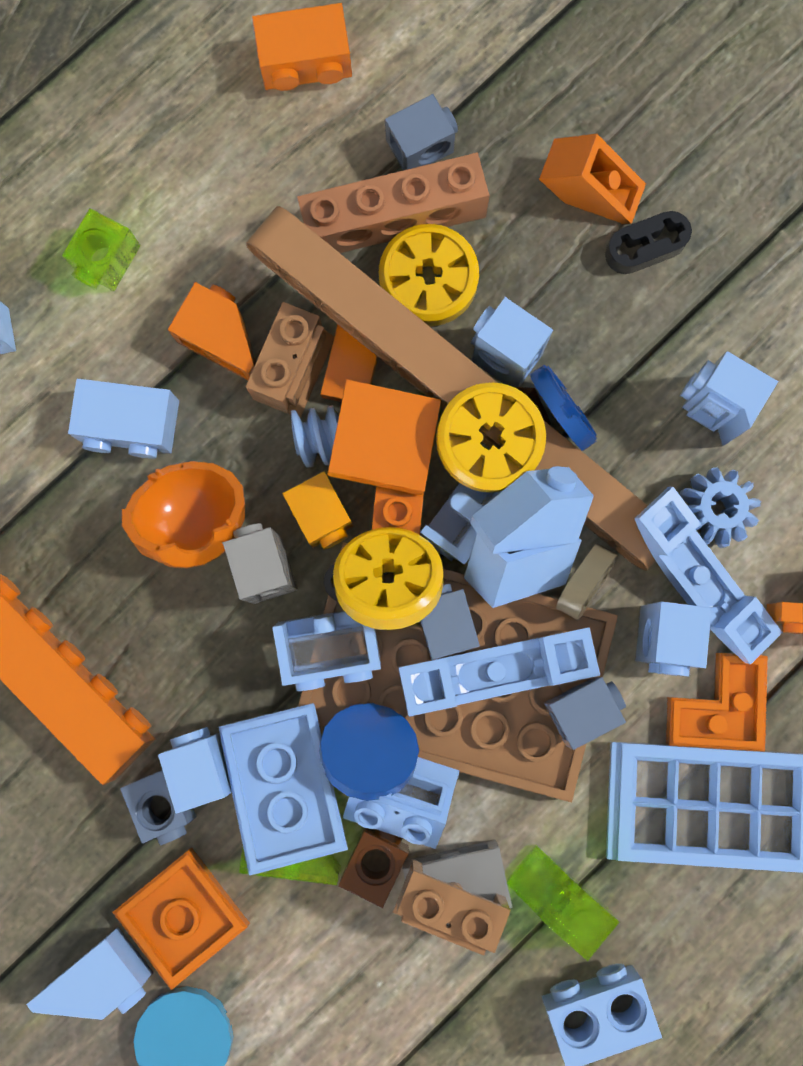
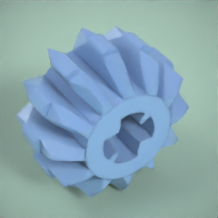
[679,467,761,548]

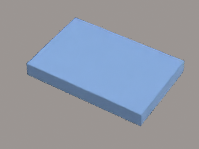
[219,703,348,876]

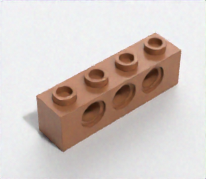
[297,152,490,253]

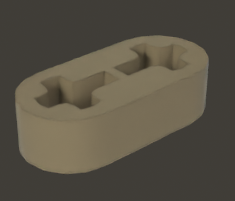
[556,543,618,620]

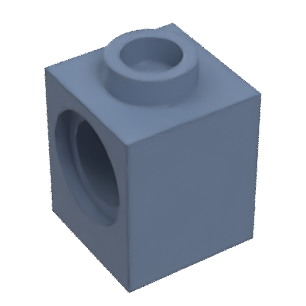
[385,94,458,170]
[420,584,480,660]
[544,677,626,750]
[120,770,197,845]

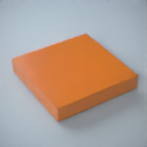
[327,379,441,495]
[112,847,250,990]

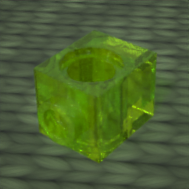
[62,208,141,291]

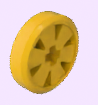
[379,224,479,327]
[436,382,546,492]
[333,527,443,630]

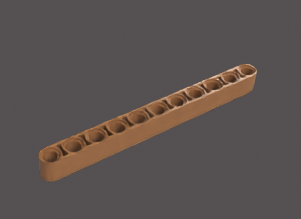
[246,206,656,571]

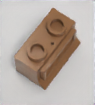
[246,302,334,418]
[392,859,511,956]

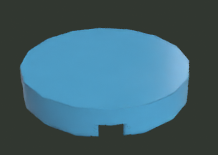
[133,986,234,1066]

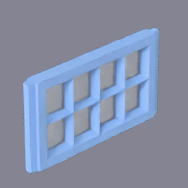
[606,742,803,873]

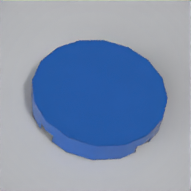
[530,365,597,451]
[319,703,419,801]

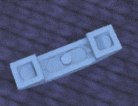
[634,487,783,664]
[398,627,600,717]

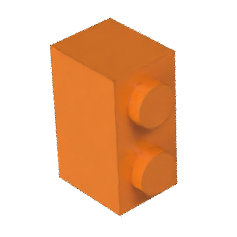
[252,3,352,91]

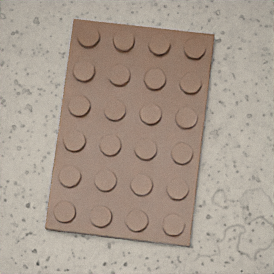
[298,542,618,803]

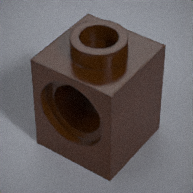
[338,827,409,908]

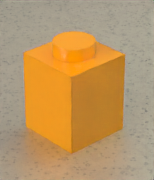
[282,471,353,550]

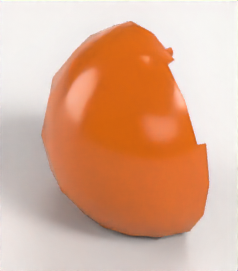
[122,461,245,569]

